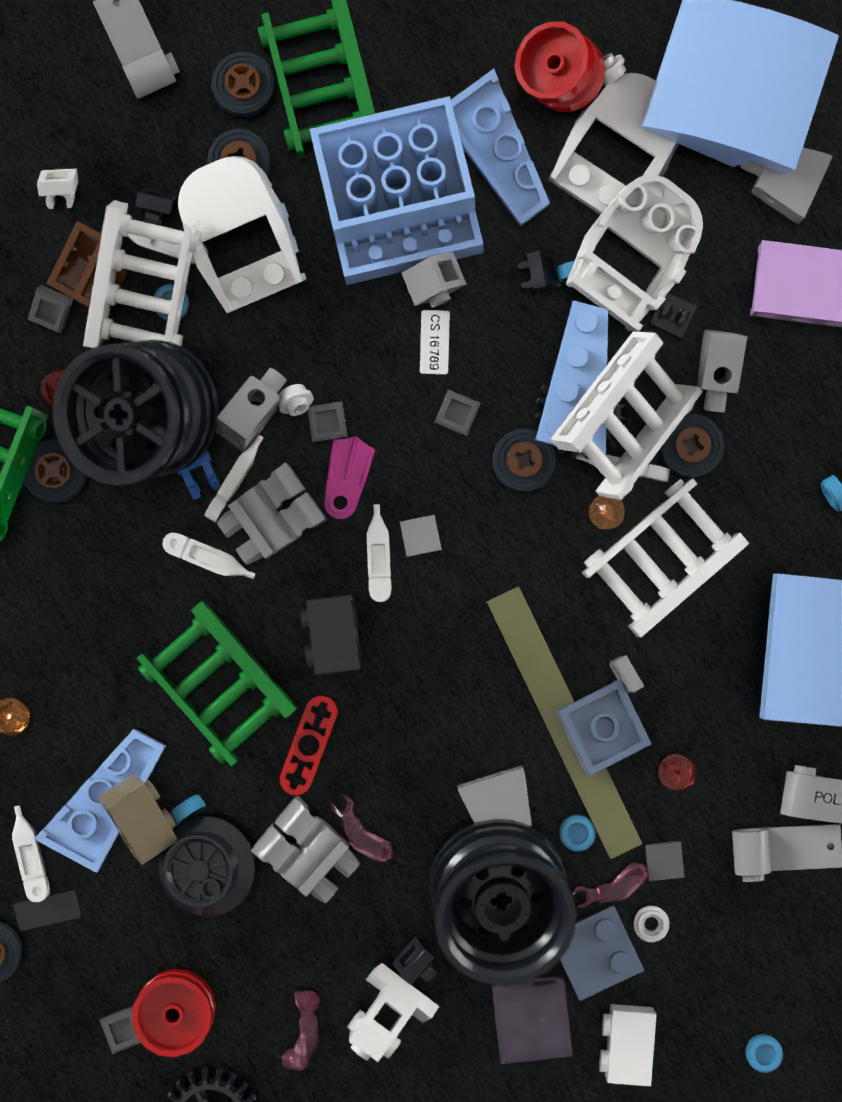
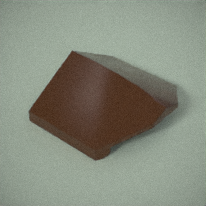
[46,220,127,307]

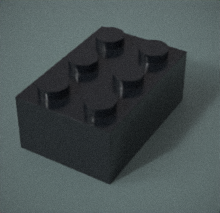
[300,595,362,675]

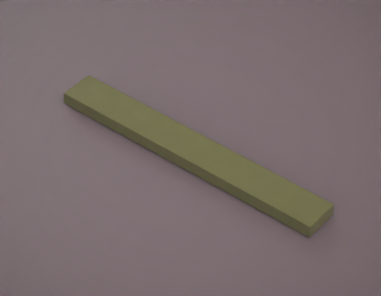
[487,586,642,859]

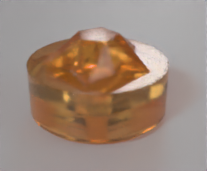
[588,496,625,530]
[0,698,30,736]

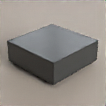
[28,285,73,333]
[434,390,481,436]
[308,401,348,443]
[644,841,685,881]
[100,1006,141,1054]

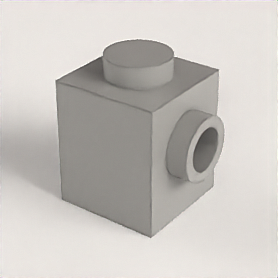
[402,251,466,307]

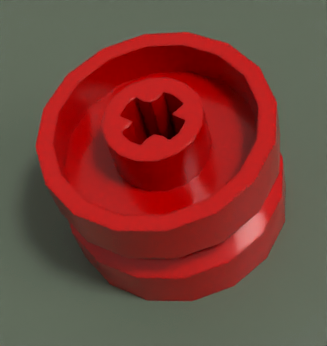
[514,22,606,112]
[131,969,216,1057]

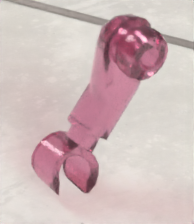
[331,794,393,862]
[571,862,648,908]
[282,991,320,1071]

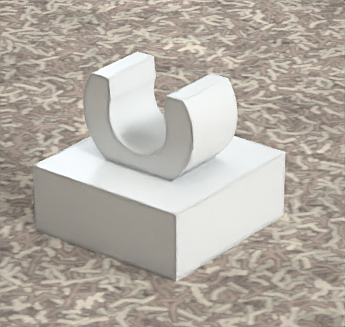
[37,169,78,209]

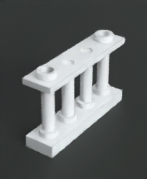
[83,200,202,348]
[550,331,703,500]
[582,478,749,638]

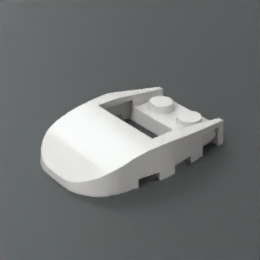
[548,73,679,215]
[178,156,306,313]
[566,175,703,331]

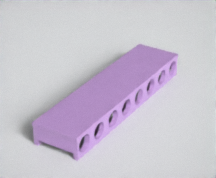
[750,240,842,328]

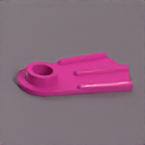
[324,436,376,519]

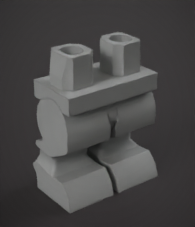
[216,463,327,565]
[251,795,360,904]

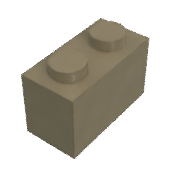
[98,774,178,865]

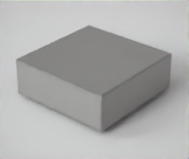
[400,515,442,557]
[609,655,644,693]

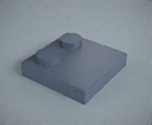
[555,680,651,776]
[560,904,644,1001]

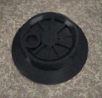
[158,816,256,916]

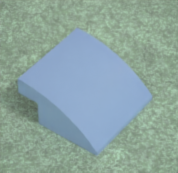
[641,0,839,174]
[310,96,484,285]
[760,574,842,726]

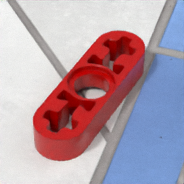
[280,695,338,795]

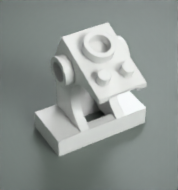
[347,963,439,1062]

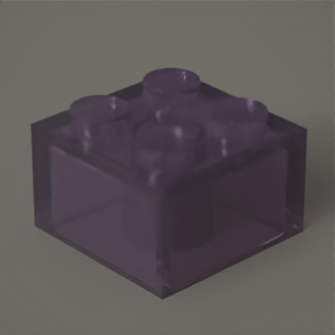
[491,976,573,1064]

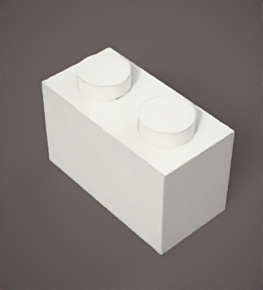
[599,1004,656,1086]

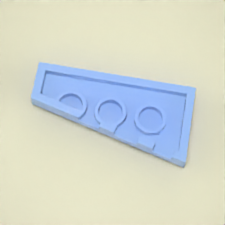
[451,69,550,227]
[535,300,608,456]
[34,729,166,873]

